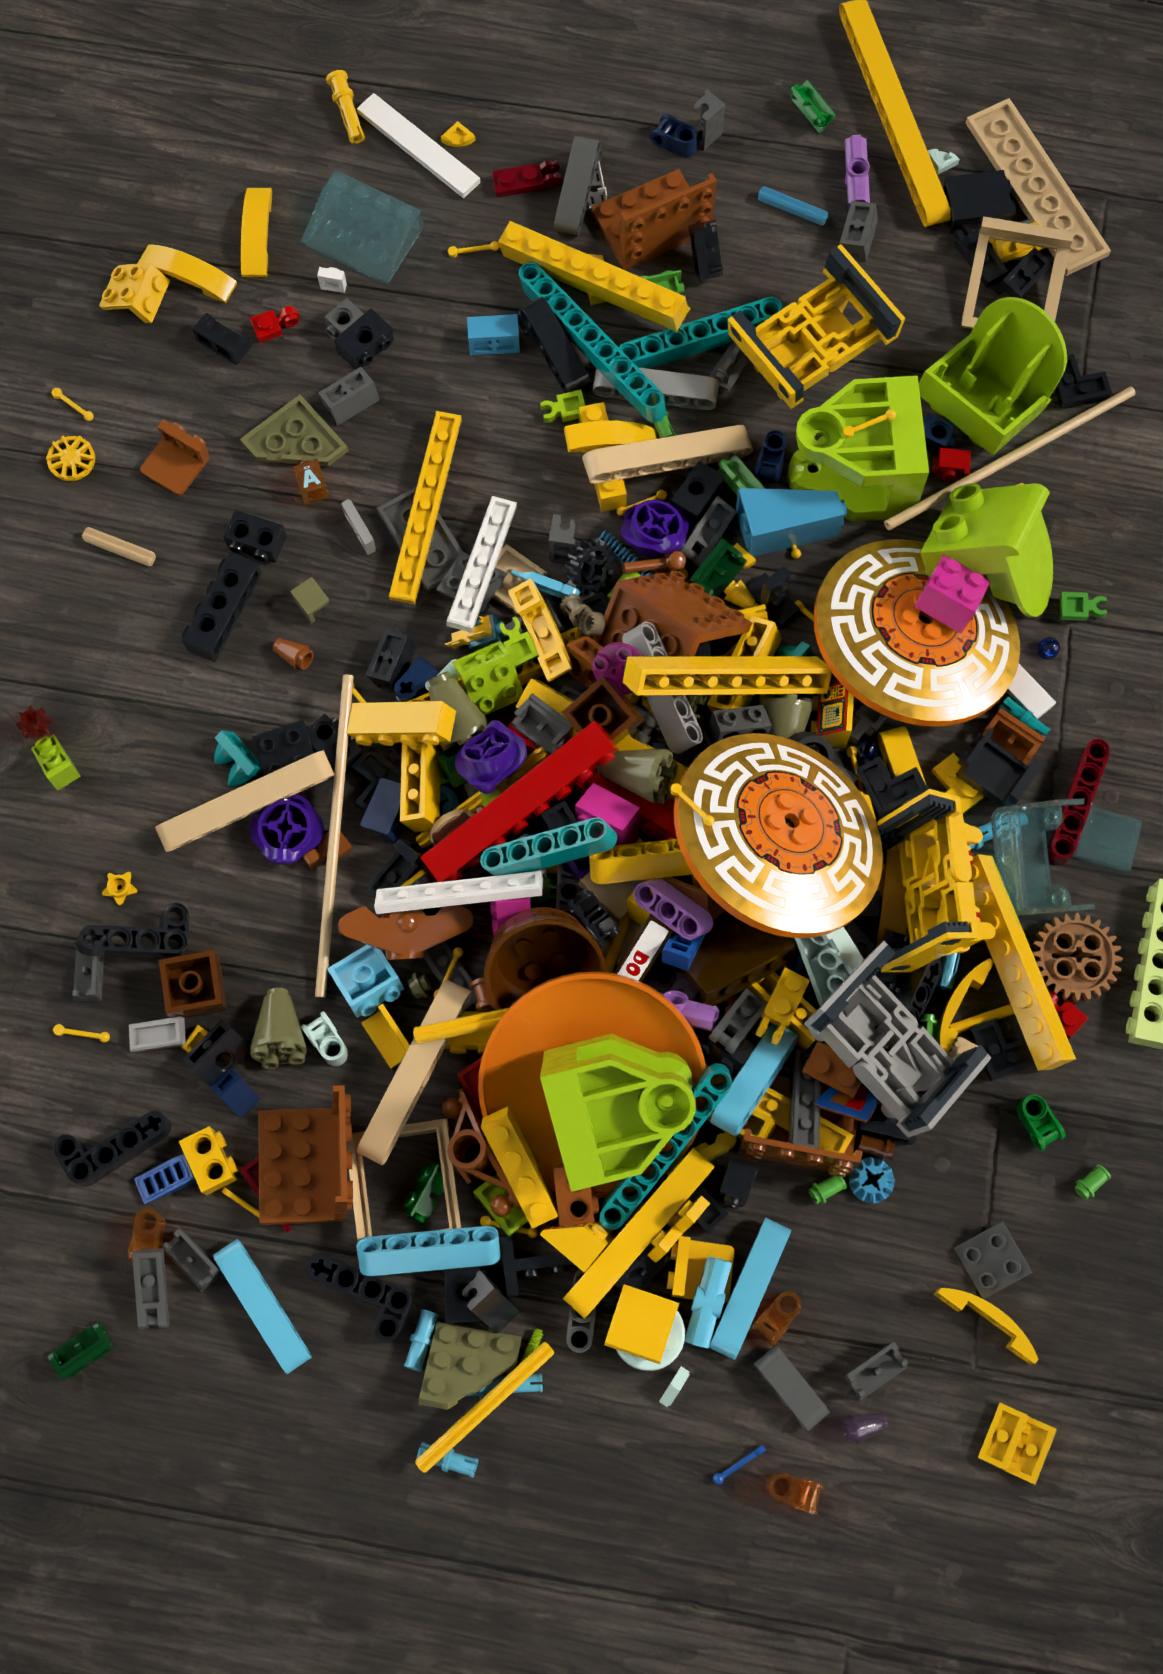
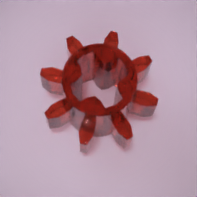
[16,706,52,741]

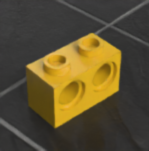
[179,1126,238,1196]

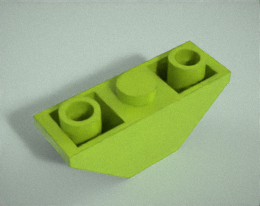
[31,734,81,791]

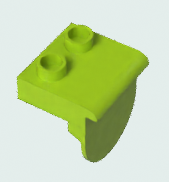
[919,297,1067,455]
[920,483,1053,617]

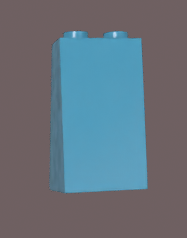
[736,488,847,557]

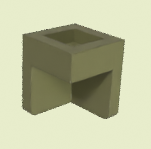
[290,577,329,624]

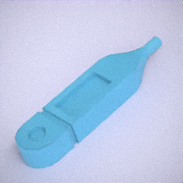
[511,570,580,599]

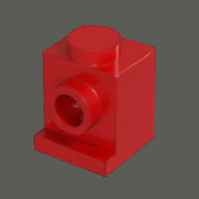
[931,448,971,481]

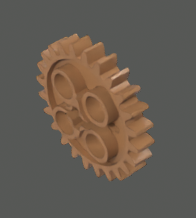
[1031,913,1123,1003]

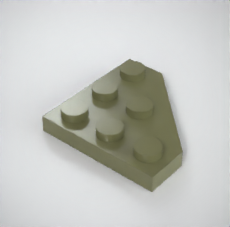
[240,394,349,466]
[419,1322,522,1410]

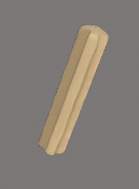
[82,527,156,566]

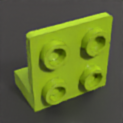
[452,640,524,716]

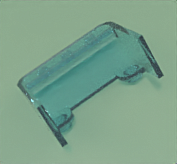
[991,799,1095,916]

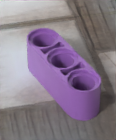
[634,878,713,940]

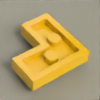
[931,753,985,814]
[648,1196,710,1263]

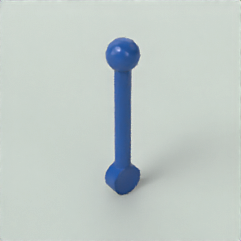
[712,1445,766,1485]

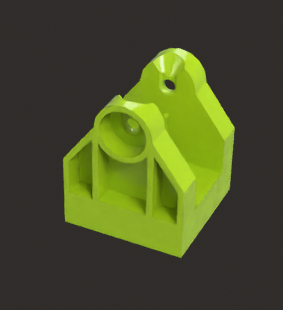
[787,376,929,522]
[540,1033,696,1192]

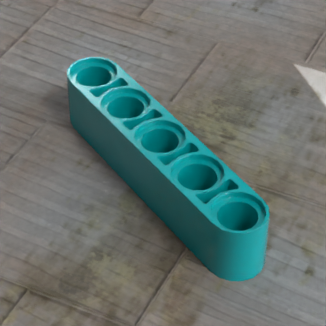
[480,817,617,876]

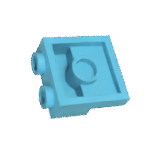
[327,945,404,1018]

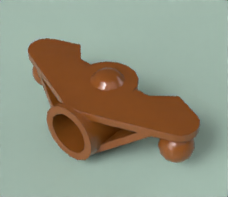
[338,905,473,960]
[442,1088,522,1217]

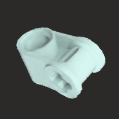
[301,1011,348,1066]

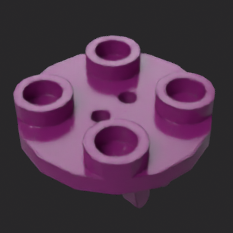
[592,642,643,695]

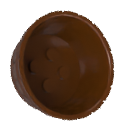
[484,907,607,1011]

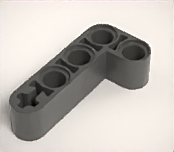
[554,135,602,237]

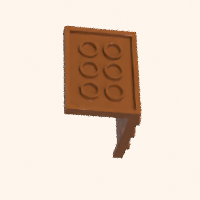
[591,169,717,270]
[595,570,752,668]
[737,1075,862,1177]
[258,1085,353,1225]

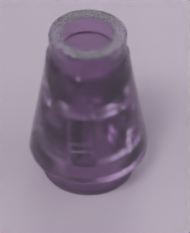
[842,1412,888,1444]

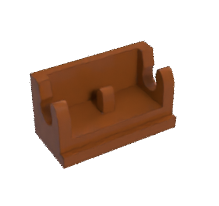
[982,708,1046,765]

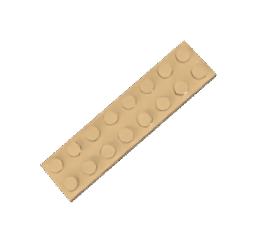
[966,98,1111,276]

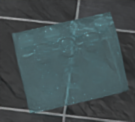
[301,170,424,285]

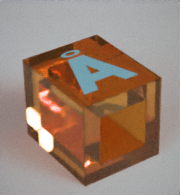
[293,460,329,505]

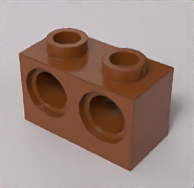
[566,635,617,688]
[553,1163,600,1226]

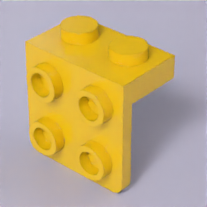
[100,263,170,323]
[667,1236,734,1304]

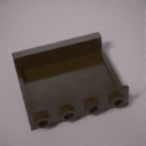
[662,911,798,1006]

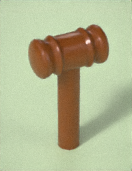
[622,551,686,573]

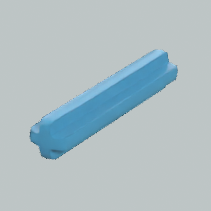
[758,186,828,226]

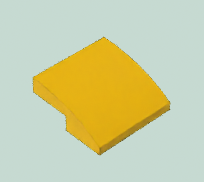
[604,1284,679,1364]
[978,1403,1057,1485]

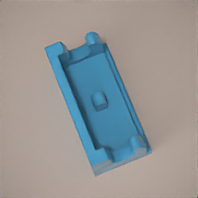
[467,314,520,356]

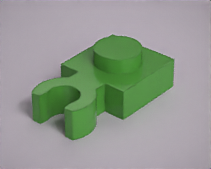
[1060,592,1107,621]

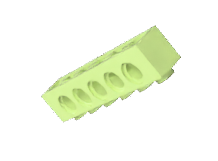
[1126,879,1163,1049]

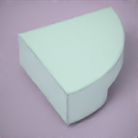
[928,149,960,175]
[659,1366,690,1407]

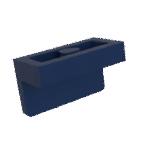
[360,778,404,844]

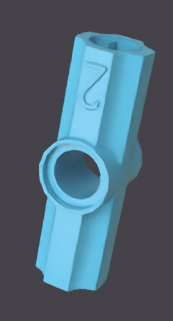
[685,1256,732,1348]

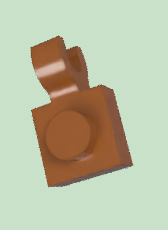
[303,831,353,870]

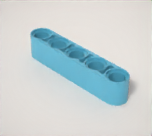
[710,1023,799,1137]
[709,1217,791,1360]
[356,1226,501,1276]
[213,1239,312,1374]

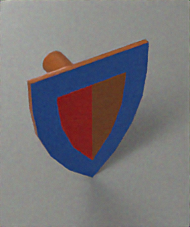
[814,1082,877,1132]

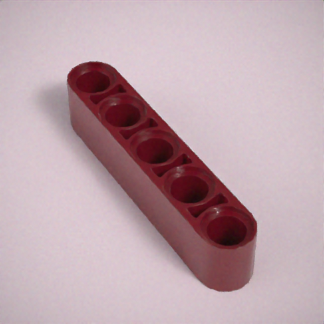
[1046,738,1111,865]

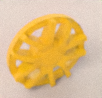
[46,436,95,481]

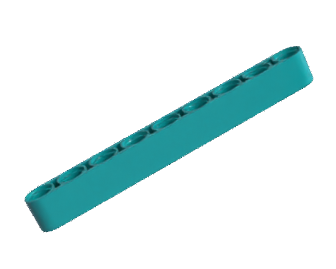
[519,262,666,422]

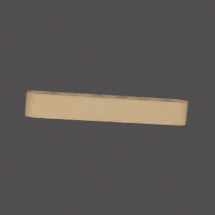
[582,425,753,484]
[155,750,335,852]
[357,979,472,1165]

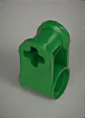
[1016,1095,1066,1152]

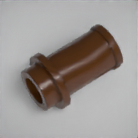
[858,1134,896,1161]

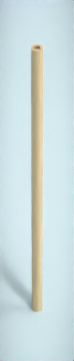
[884,387,1135,530]
[315,674,354,998]

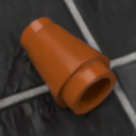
[273,638,314,670]

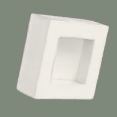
[317,267,347,293]

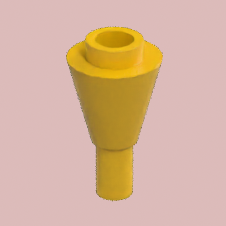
[724,580,768,614]

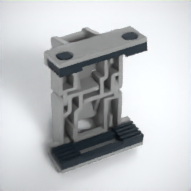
[804,941,991,1138]

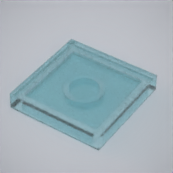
[1075,806,1143,873]

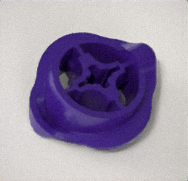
[621,500,689,557]
[455,720,527,794]
[250,794,324,865]

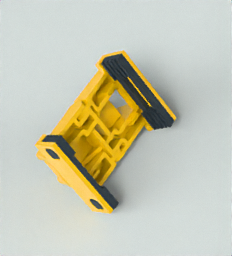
[728,245,905,409]
[876,789,996,972]

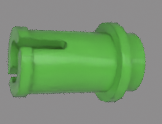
[650,411,676,438]
[1074,1164,1111,1200]
[808,1175,847,1204]

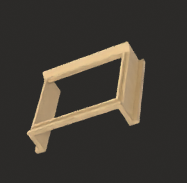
[960,216,1075,329]
[346,1118,461,1242]

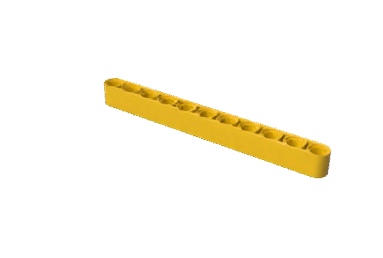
[839,0,951,227]

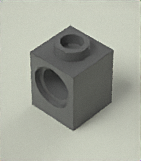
[325,298,364,340]

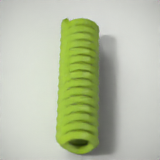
[520,1329,544,1363]

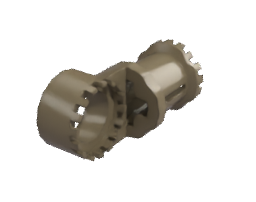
[560,593,605,636]

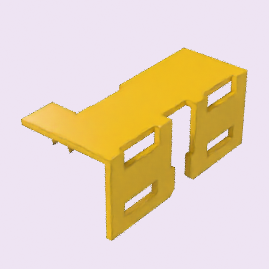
[445,615,493,649]

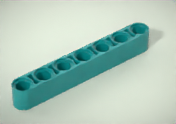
[619,297,782,369]
[600,1063,732,1230]

